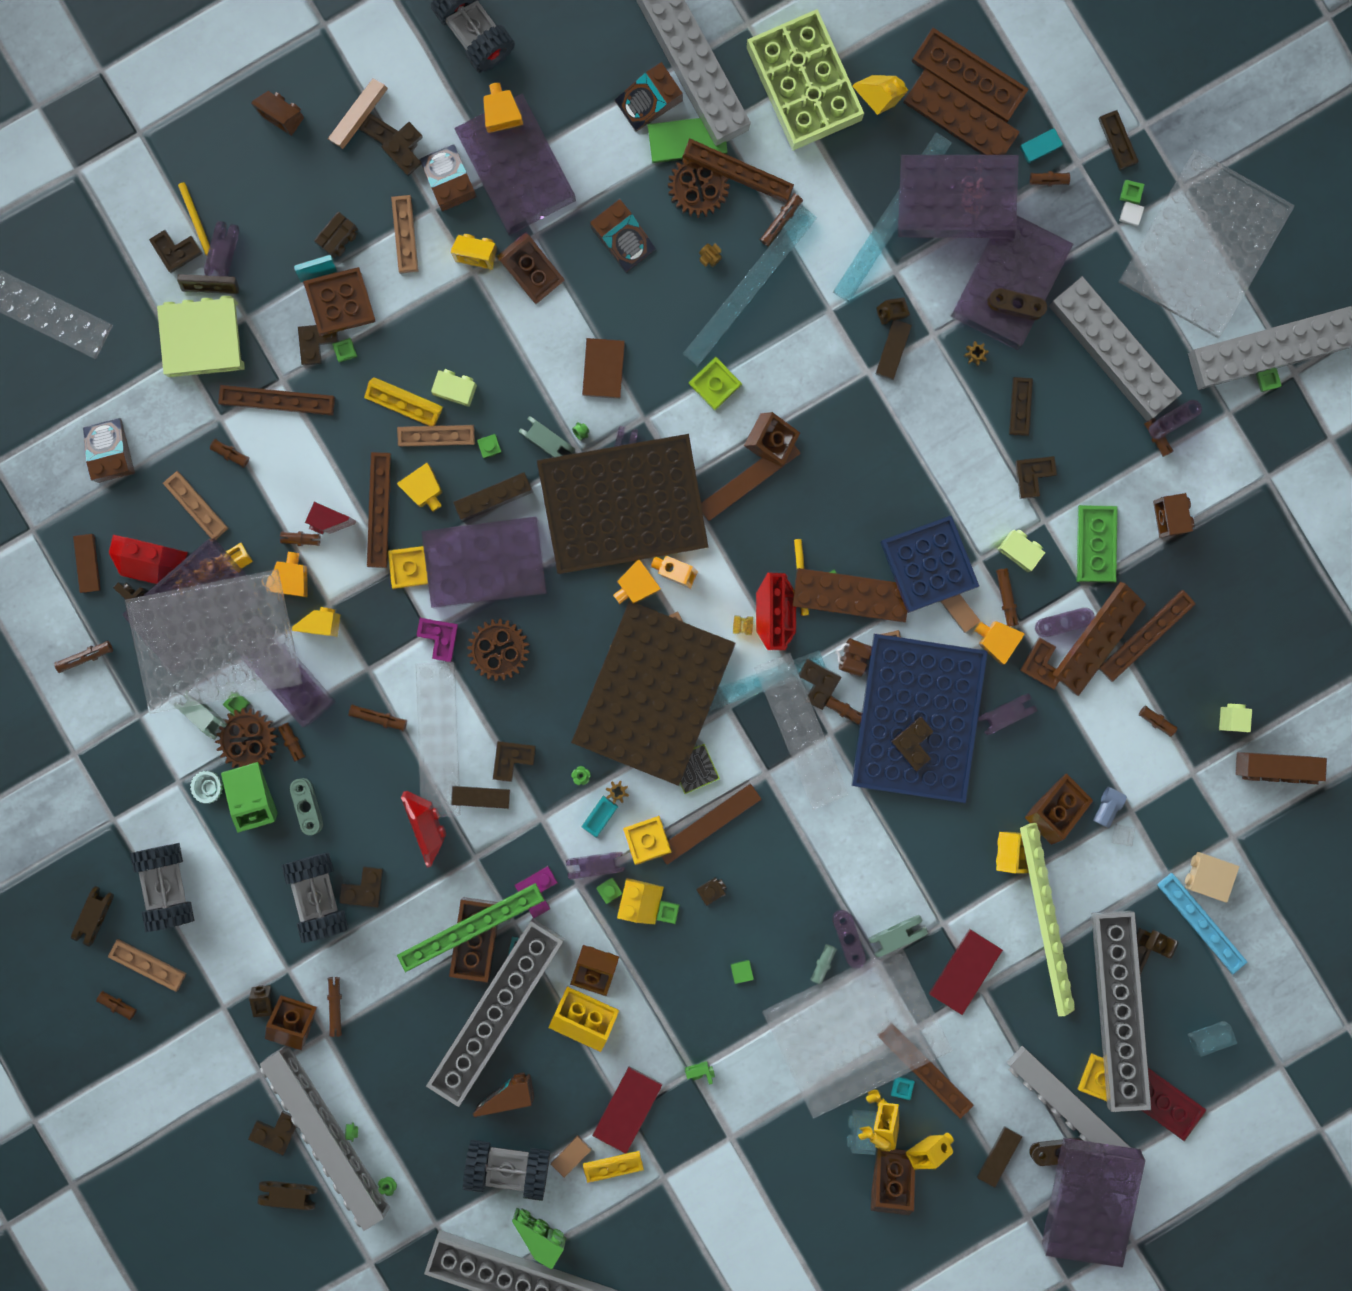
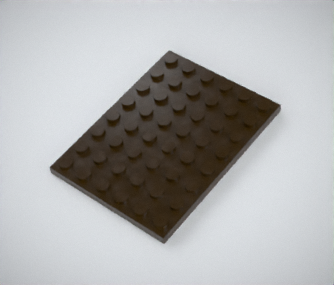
[537,433,709,574]
[571,601,736,786]

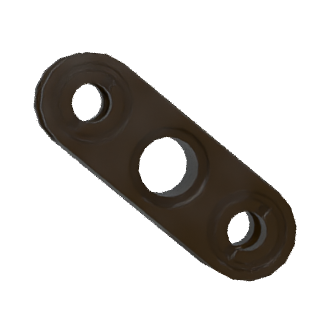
[987,288,1047,321]
[71,886,114,947]
[1029,1138,1091,1166]
[257,1181,317,1210]

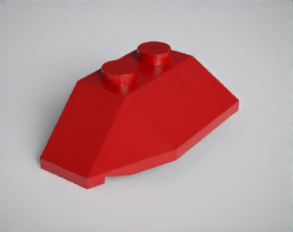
[109,535,188,584]
[756,573,796,650]
[401,791,446,868]

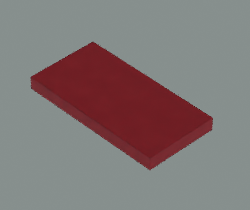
[929,928,1003,1015]
[592,1066,663,1154]
[1142,1068,1207,1142]

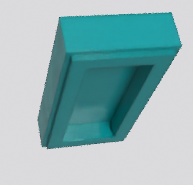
[1020,128,1063,164]
[294,255,337,282]
[581,795,619,838]

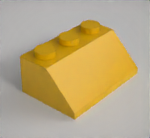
[548,986,619,1052]

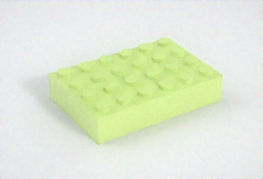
[747,9,864,151]

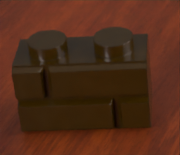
[314,212,358,259]

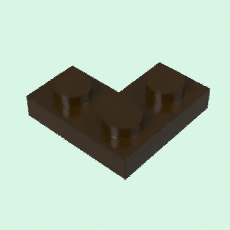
[381,122,423,176]
[149,230,203,273]
[298,325,339,366]
[1015,456,1057,499]
[798,659,842,710]
[891,717,934,771]
[492,741,536,782]
[339,866,383,908]
[248,1110,297,1155]

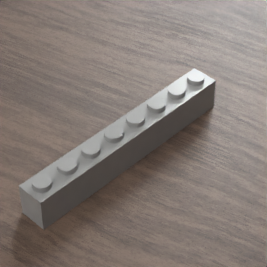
[1006,1046,1140,1173]

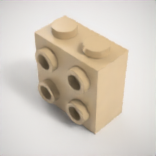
[1185,852,1240,903]

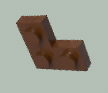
[1020,637,1059,690]

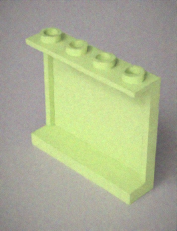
[157,296,245,377]

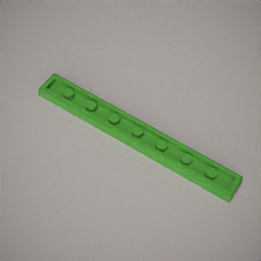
[397,883,545,973]

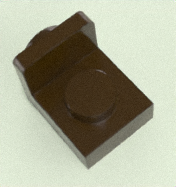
[876,297,910,325]
[113,582,148,604]
[696,877,727,906]
[1145,930,1179,959]
[249,985,273,1018]

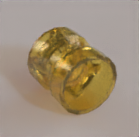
[733,615,753,636]

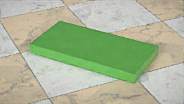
[648,118,728,163]
[1077,505,1118,583]

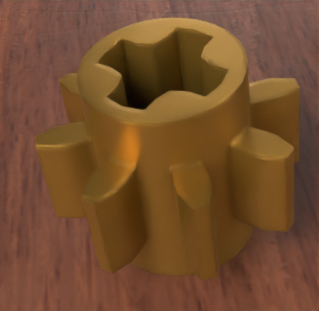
[699,243,722,267]
[964,341,989,366]
[605,780,629,804]

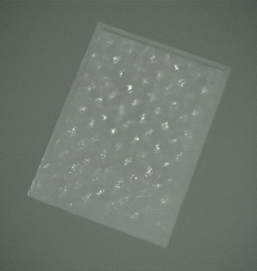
[1119,149,1295,338]
[125,569,302,714]
[762,947,953,1119]

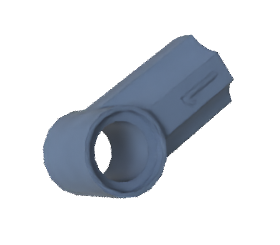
[1093,787,1127,828]

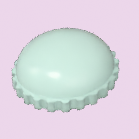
[190,771,223,804]

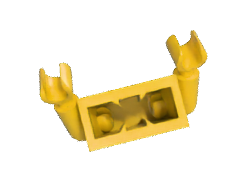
[858,1090,899,1151]

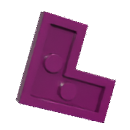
[417,618,458,662]
[514,866,558,919]

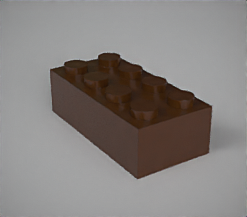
[1236,752,1327,785]
[449,897,498,982]

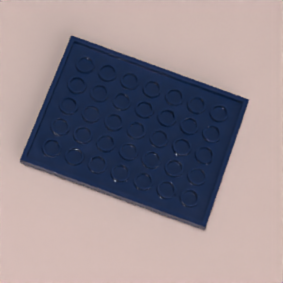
[851,633,988,803]

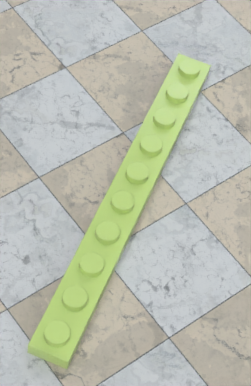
[1020,823,1075,1016]

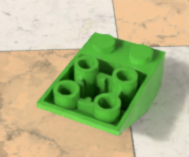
[221,762,278,833]
[512,1208,566,1270]

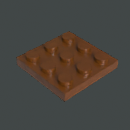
[303,267,375,336]

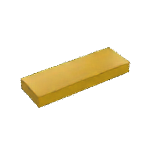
[583,1151,644,1183]

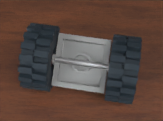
[430,0,515,73]
[130,843,195,932]
[281,852,349,943]
[463,1140,550,1201]

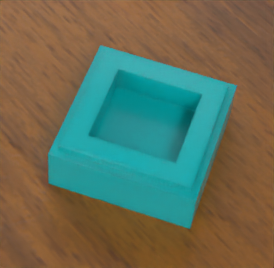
[891,1076,915,1100]

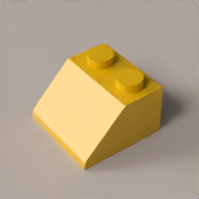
[853,75,909,115]
[451,234,497,270]
[292,607,341,637]
[996,832,1029,873]
[617,878,664,925]

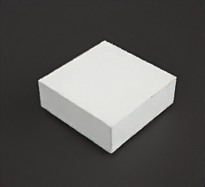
[1119,201,1144,227]

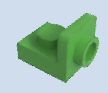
[685,1061,715,1085]

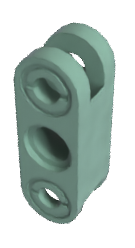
[518,416,576,457]
[175,690,227,740]
[290,778,323,835]
[868,915,928,957]

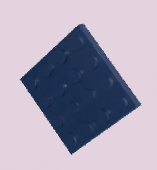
[880,515,980,613]

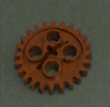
[668,158,729,218]
[467,619,530,681]
[215,708,278,768]

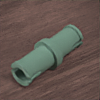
[811,944,837,984]

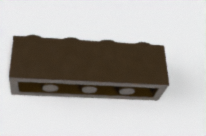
[453,472,533,522]

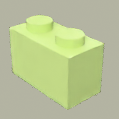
[431,369,477,407]
[997,530,1045,572]
[1219,704,1252,732]

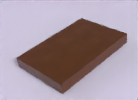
[582,338,625,399]

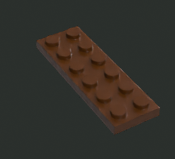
[911,28,1029,123]
[903,69,1020,165]
[792,568,907,623]
[1052,582,1146,696]

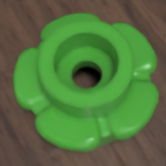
[572,422,589,441]
[572,766,591,785]
[345,1122,358,1142]
[378,1177,397,1196]

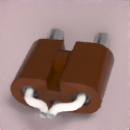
[835,638,871,677]

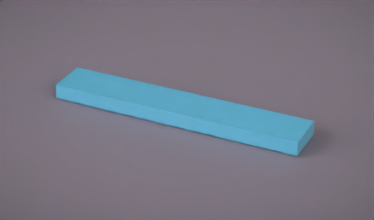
[1157,873,1247,974]

